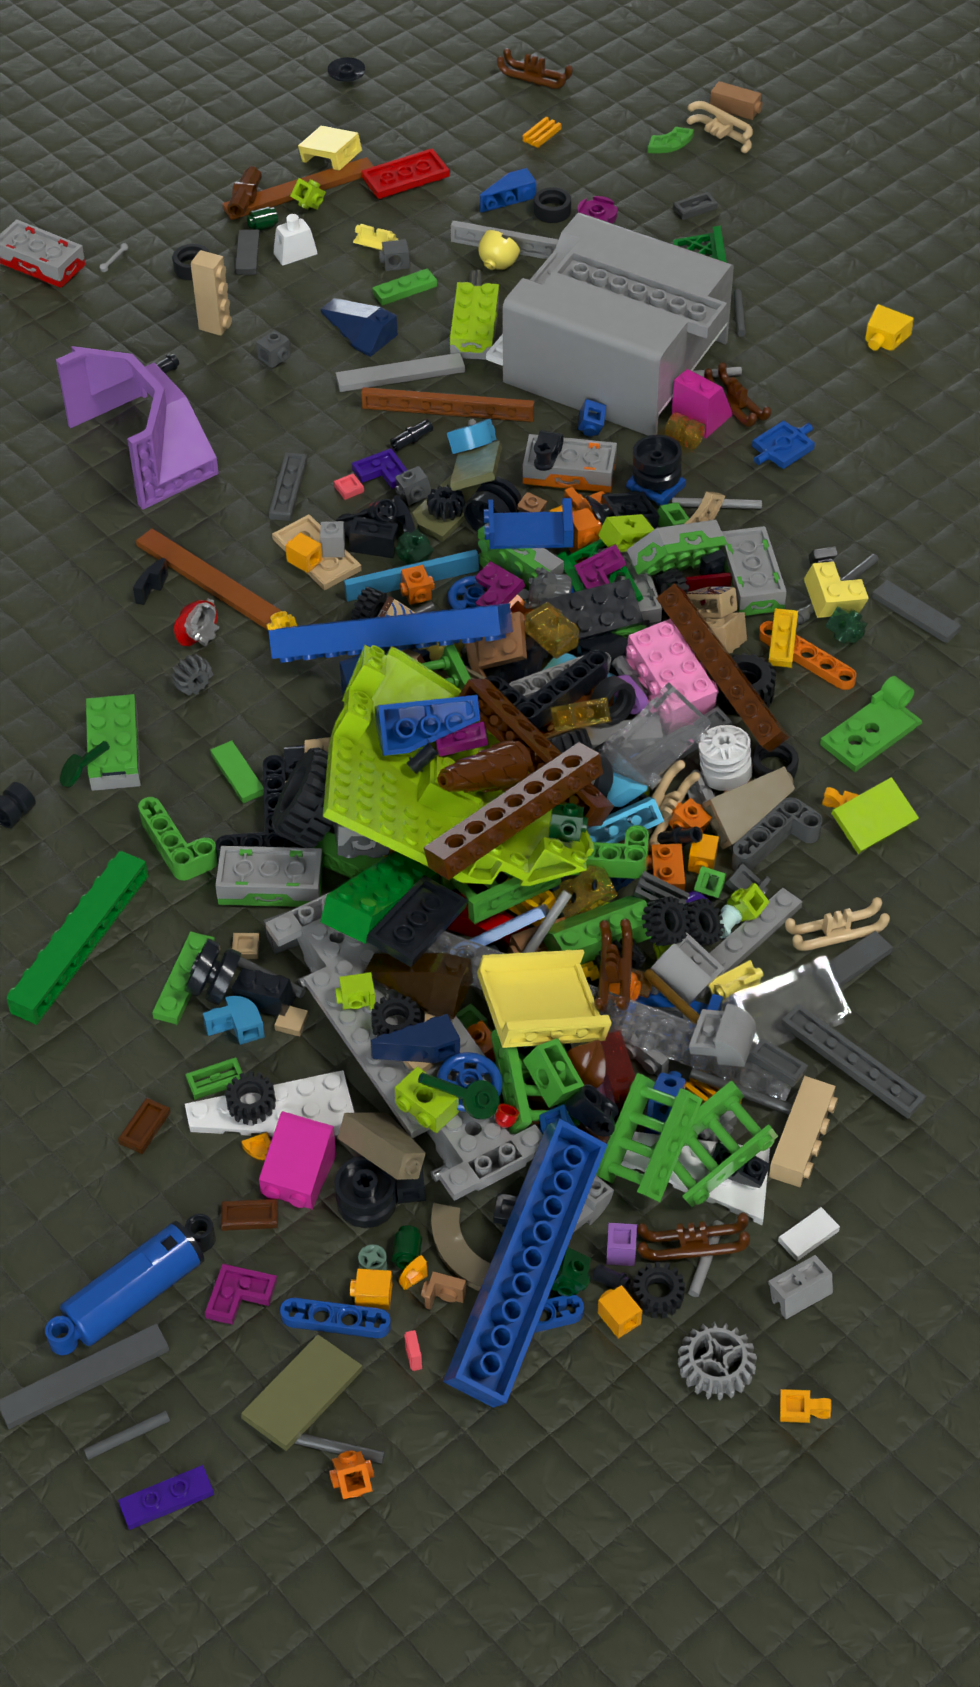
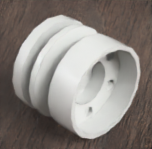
[699,725,752,791]

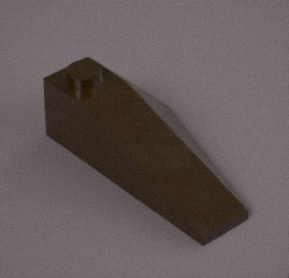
[364,953,473,1019]

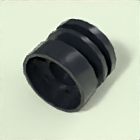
[463,477,522,532]

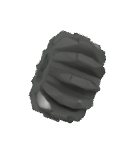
[171,654,214,696]

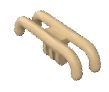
[687,101,753,154]
[648,760,701,852]
[785,897,890,951]

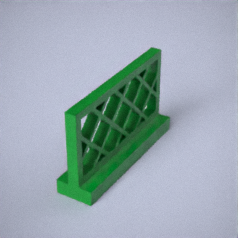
[673,225,727,263]
[557,539,643,602]

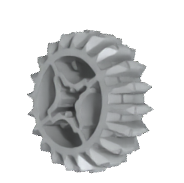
[677,1321,757,1400]

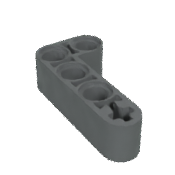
[731,797,822,871]

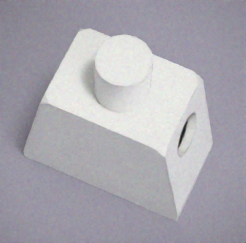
[274,214,317,266]

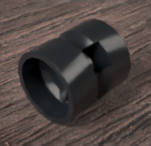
[0,782,36,828]

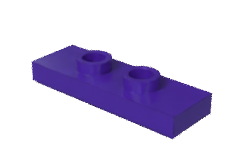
[118,1465,214,1530]

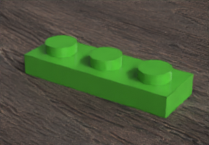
[373,268,437,305]

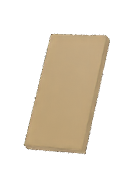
[272,514,362,591]

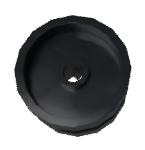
[633,435,682,491]
[185,938,242,1005]
[334,1156,397,1228]

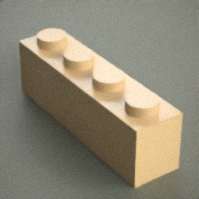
[191,250,232,336]
[769,1076,838,1187]

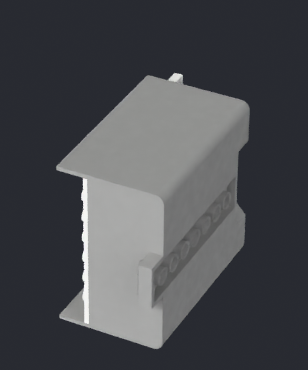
[486,213,734,436]

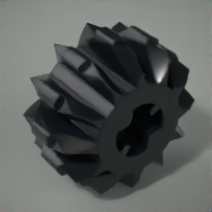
[427,484,465,521]

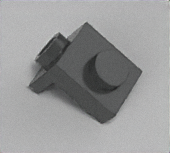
[725,863,771,894]

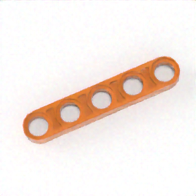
[759,621,856,690]

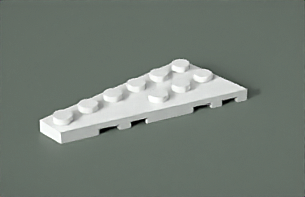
[185,1070,354,1141]
[621,1132,770,1225]

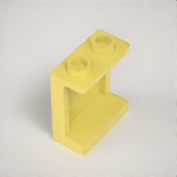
[298,126,362,170]

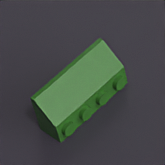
[543,896,651,965]

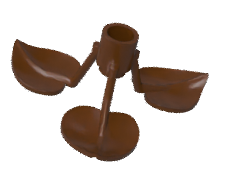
[524,1040,611,1144]

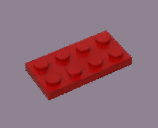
[361,148,450,199]

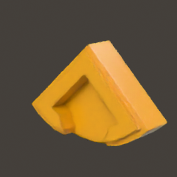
[241,1132,271,1160]
[399,1255,428,1290]

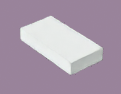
[778,1207,840,1261]

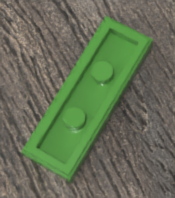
[210,741,264,804]

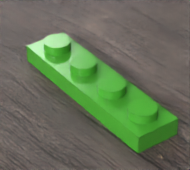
[152,931,215,1025]

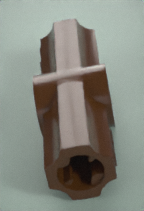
[227,166,262,218]

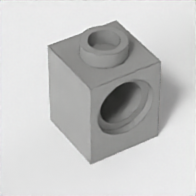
[320,521,345,558]

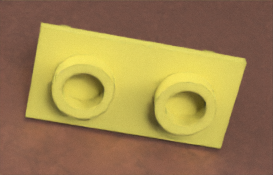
[353,224,398,250]
[708,960,763,1003]

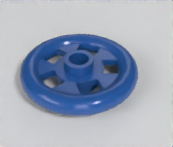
[447,576,485,609]
[437,1052,502,1112]

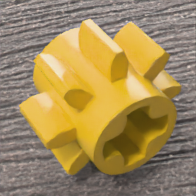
[267,611,297,630]

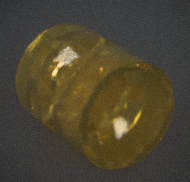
[664,412,705,450]

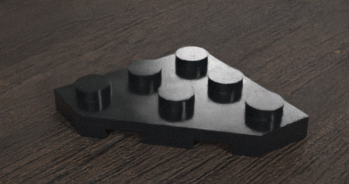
[487,629,550,684]

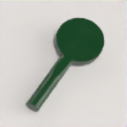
[60,741,110,788]
[418,1072,499,1120]

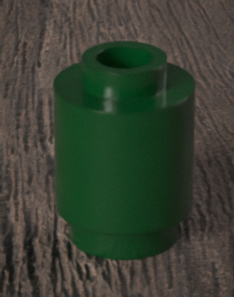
[247,207,278,230]
[391,1225,422,1269]

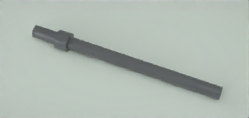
[797,554,879,625]

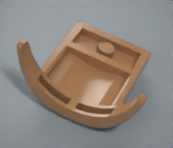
[466,611,527,677]

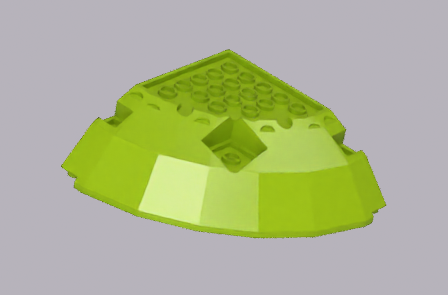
[323,645,594,886]

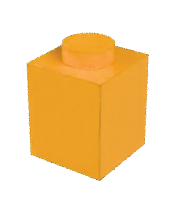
[285,532,323,573]
[688,834,719,874]
[350,1269,393,1310]
[598,1285,642,1339]

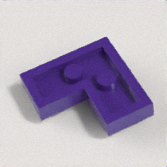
[352,448,407,489]

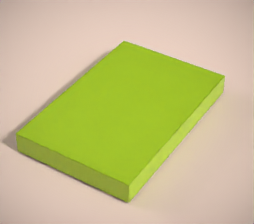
[831,777,919,854]

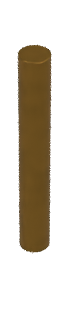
[643,969,700,1026]

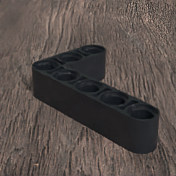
[485,649,608,730]
[215,755,290,863]

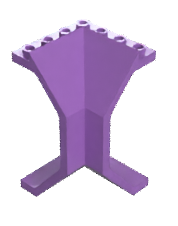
[56,346,219,510]

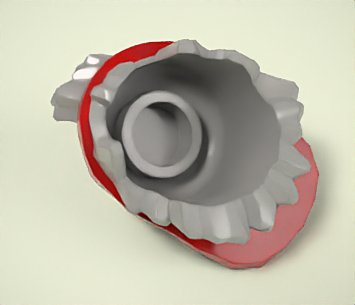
[174,598,220,646]

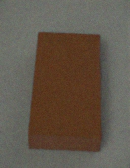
[118,1098,171,1154]
[221,1199,278,1231]

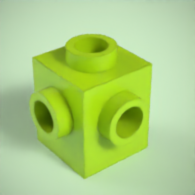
[290,178,326,210]

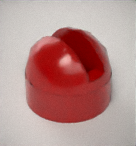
[495,1104,519,1128]

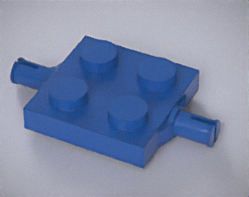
[752,420,815,469]

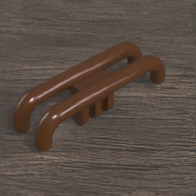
[497,48,573,89]
[704,362,771,427]
[594,919,633,1012]
[637,1212,750,1261]

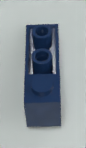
[371,1014,460,1063]

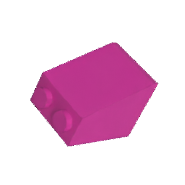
[671,369,732,438]
[259,1111,336,1209]

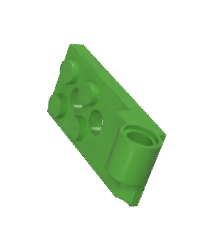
[820,676,922,772]

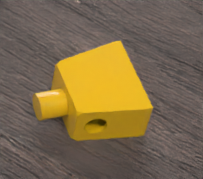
[865,304,914,351]

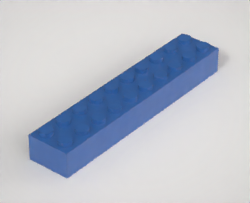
[268,603,513,662]
[443,1119,608,1408]

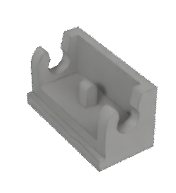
[768,1255,833,1319]

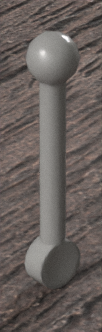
[100,243,128,272]

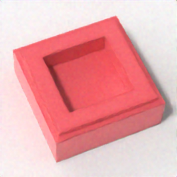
[334,474,364,500]
[404,1330,422,1371]

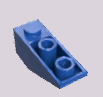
[480,168,536,213]

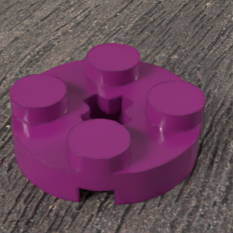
[577,196,618,224]

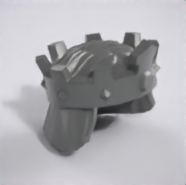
[518,567,572,612]

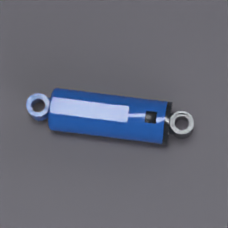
[45,1214,216,1355]

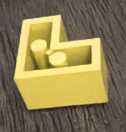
[804,562,869,618]

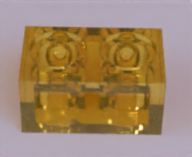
[552,866,618,919]

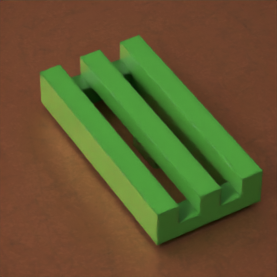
[185,1057,243,1100]

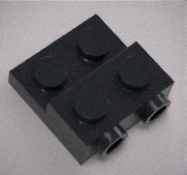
[601,492,659,529]

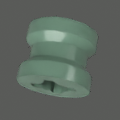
[358,1244,387,1270]

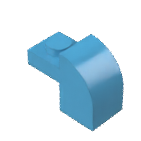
[447,418,497,454]
[203,996,265,1045]

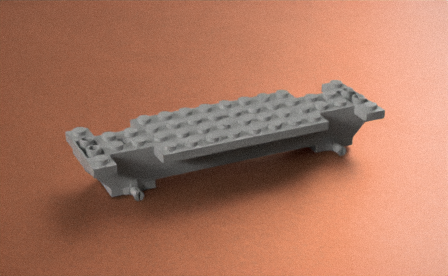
[266,893,543,1201]

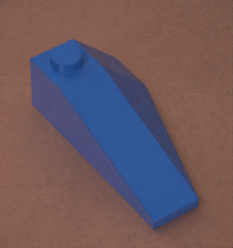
[374,695,480,756]

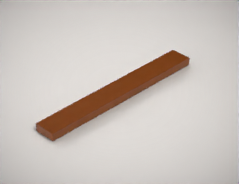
[222,157,374,220]
[361,387,534,422]
[136,528,281,630]

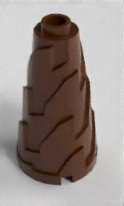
[437,739,533,793]

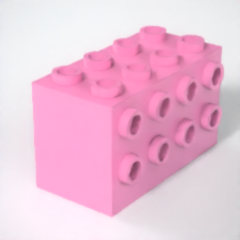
[626,619,718,737]

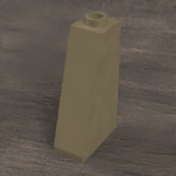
[701,766,795,850]
[338,1112,426,1180]

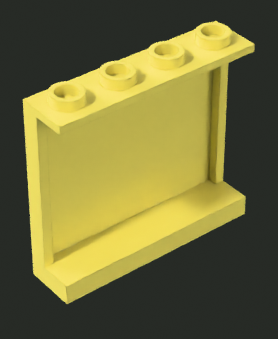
[477,950,612,1048]

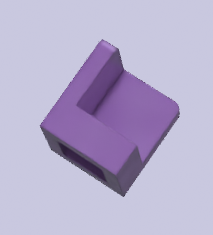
[606,1223,637,1266]

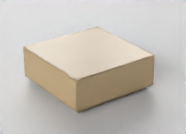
[232,933,260,959]
[274,1006,309,1037]

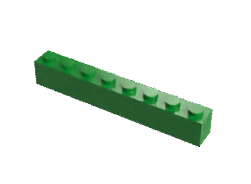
[6,851,149,1025]

